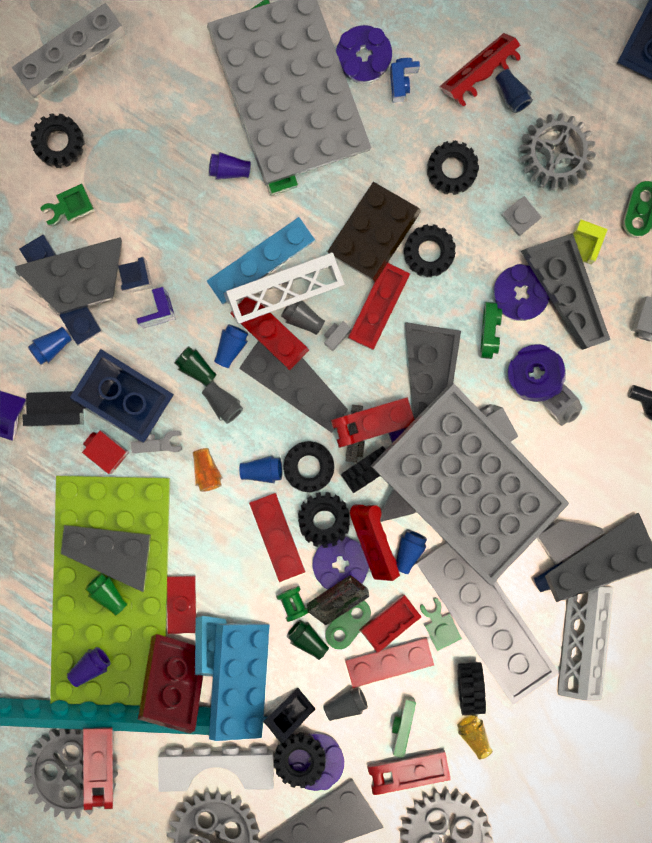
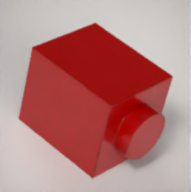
[82,430,130,474]

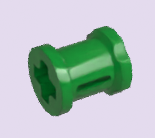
[276,586,310,622]

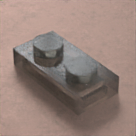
[345,404,365,463]
[307,575,370,625]

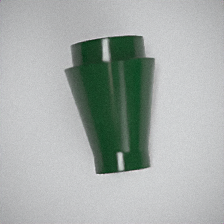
[174,346,217,387]
[286,620,329,660]

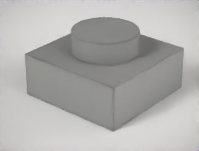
[501,196,542,236]
[324,321,352,352]

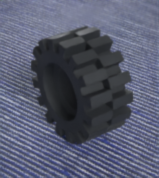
[30,113,85,168]
[427,140,479,195]
[404,224,456,277]
[283,441,334,492]
[341,446,386,493]
[298,492,350,548]
[457,662,486,716]
[274,732,326,789]

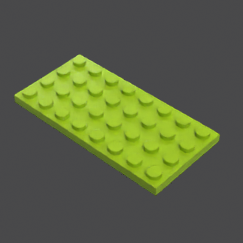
[50,476,170,705]

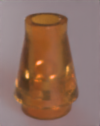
[192,448,223,492]

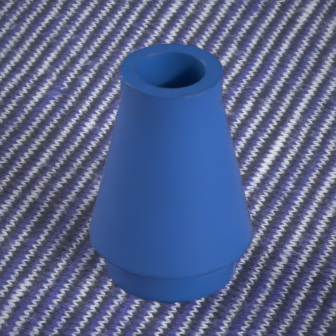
[214,324,248,368]
[28,327,72,365]
[239,455,282,484]
[396,530,427,574]

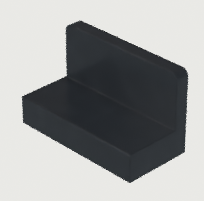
[22,391,84,427]

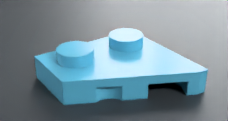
[195,616,227,677]

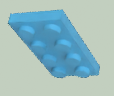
[209,623,270,741]

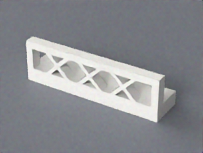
[224,253,345,324]
[558,586,614,701]

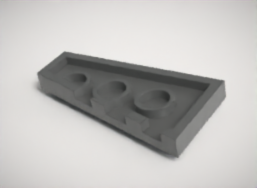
[545,512,652,603]

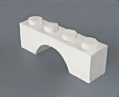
[158,746,274,792]

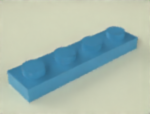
[207,217,315,305]

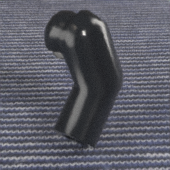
[629,384,652,421]

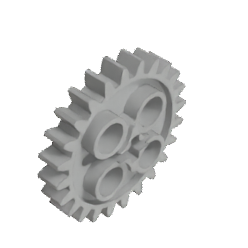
[24,729,118,820]
[400,789,493,843]
[166,792,260,843]

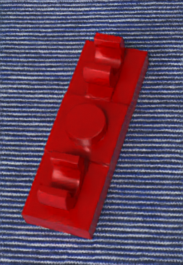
[439,33,521,106]

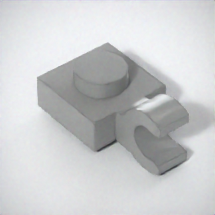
[131,430,182,453]

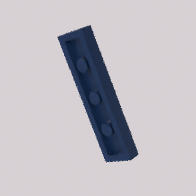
[19,234,103,346]

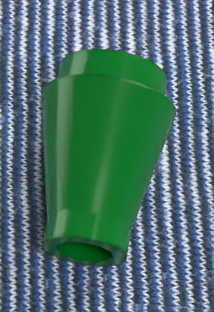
[85,573,127,616]

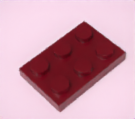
[138,634,203,734]

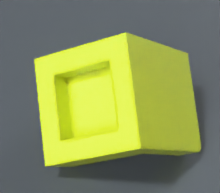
[573,219,608,264]

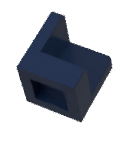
[118,257,153,294]

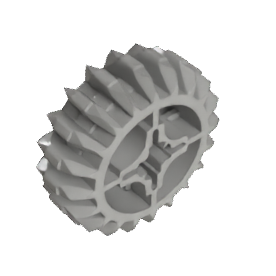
[519,113,596,190]

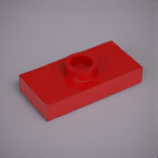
[167,576,197,634]
[359,594,422,653]

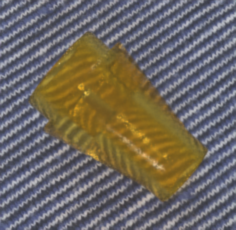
[457,715,493,760]

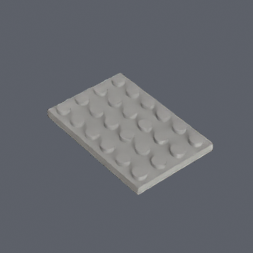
[207,0,371,185]
[371,383,570,586]

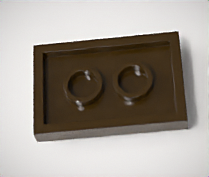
[327,181,421,282]

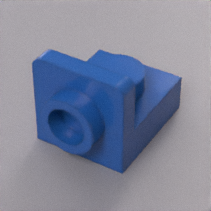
[390,58,420,103]

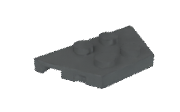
[15,237,122,315]

